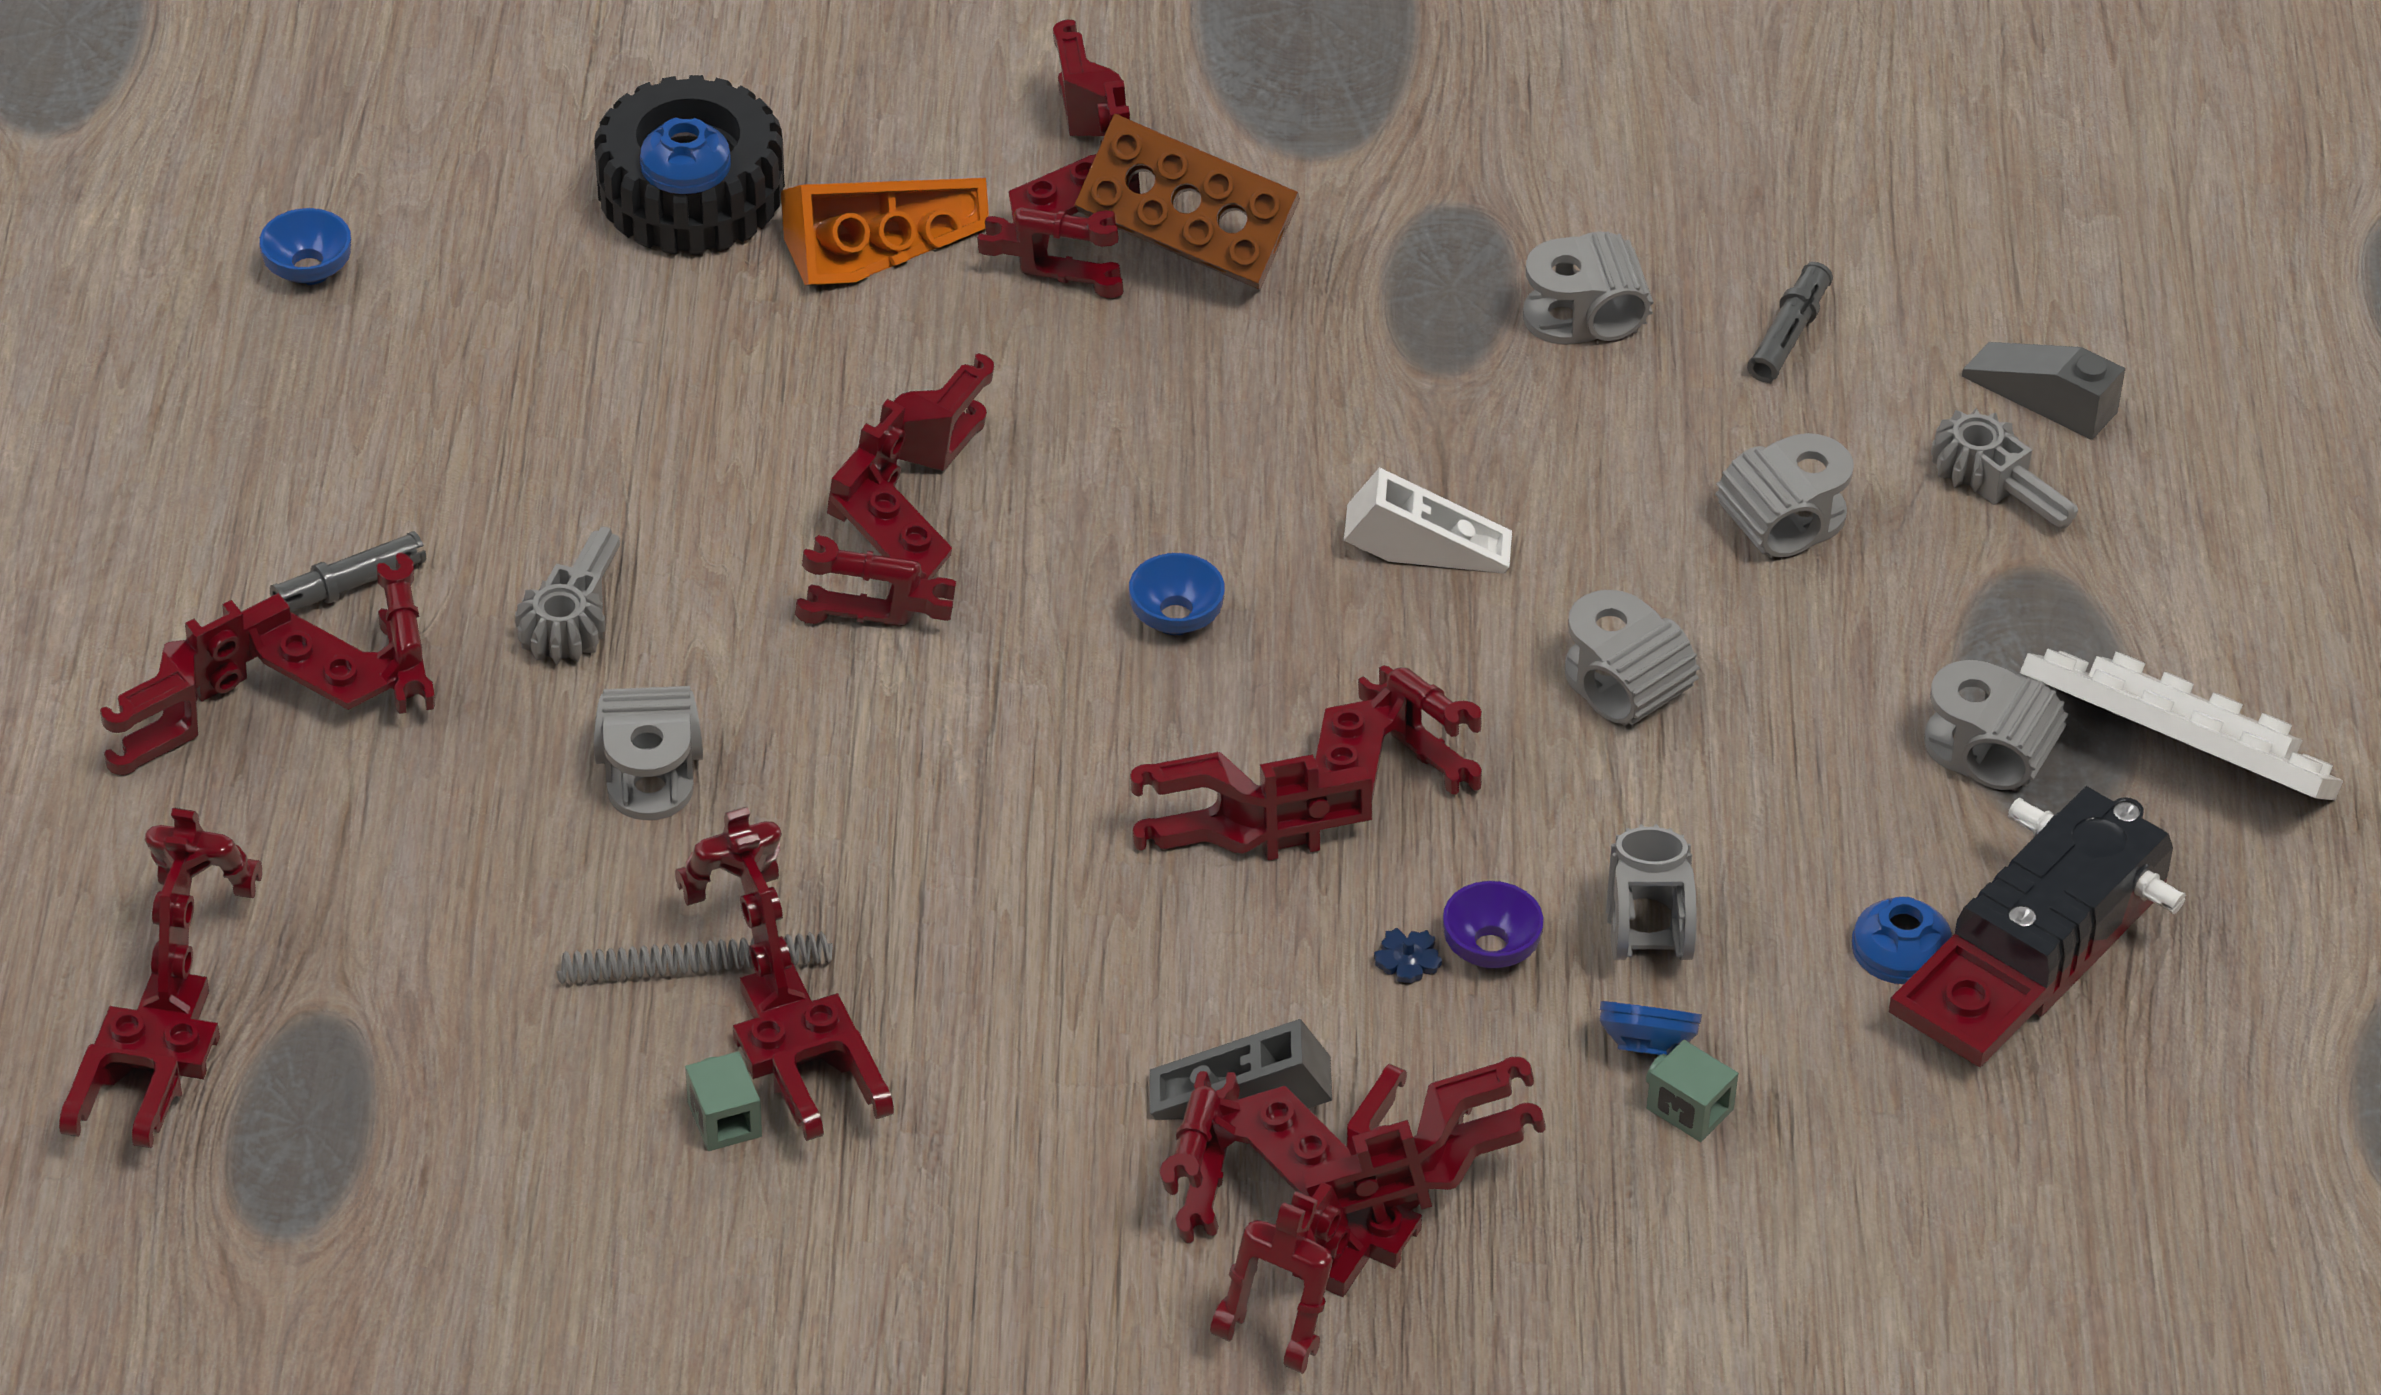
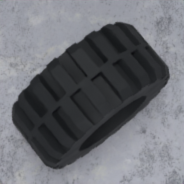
[594,75,785,255]

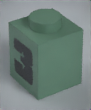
[1646,1040,1739,1142]
[685,1051,762,1151]

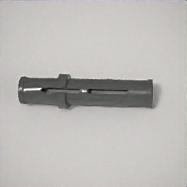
[1747,262,1833,383]
[270,531,426,612]

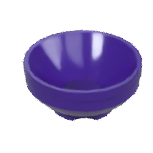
[1443,881,1544,968]

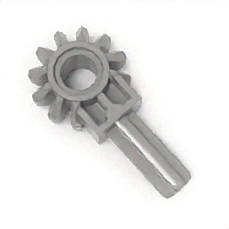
[1931,408,2078,529]
[515,526,621,666]

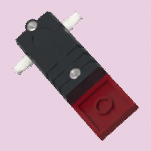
[1888,786,2186,1068]

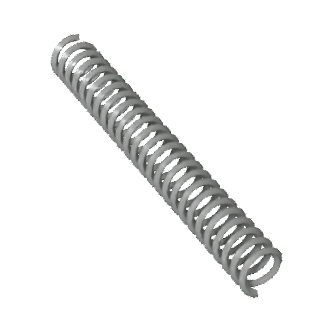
[556,931,833,984]

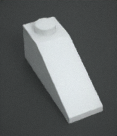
[1344,467,1512,573]

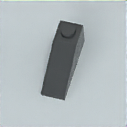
[1962,342,2126,440]
[1150,1019,1332,1120]

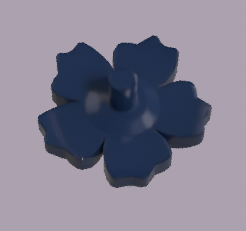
[1374,928,1442,983]

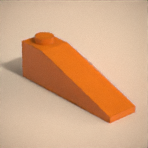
[781,178,989,285]

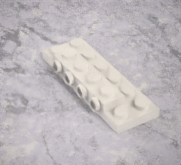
[2020,648,2343,800]

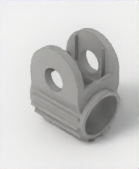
[1523,231,1654,344]
[1715,433,1854,558]
[1565,590,1700,726]
[1924,660,2068,791]
[594,686,703,820]
[1606,824,1696,960]

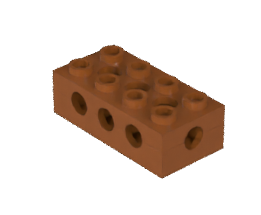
[1075,113,1300,290]

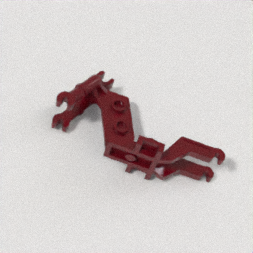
[977,19,1141,298]
[795,353,995,626]
[100,552,435,775]
[1130,665,1482,861]
[675,806,894,1141]
[59,808,262,1148]
[1160,1057,1546,1243]
[1210,1064,1472,1374]

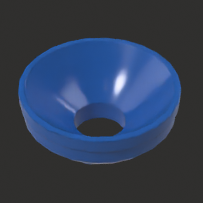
[640,118,731,194]
[259,208,351,285]
[1129,553,1225,635]
[1852,897,1952,984]
[1599,1001,1702,1055]

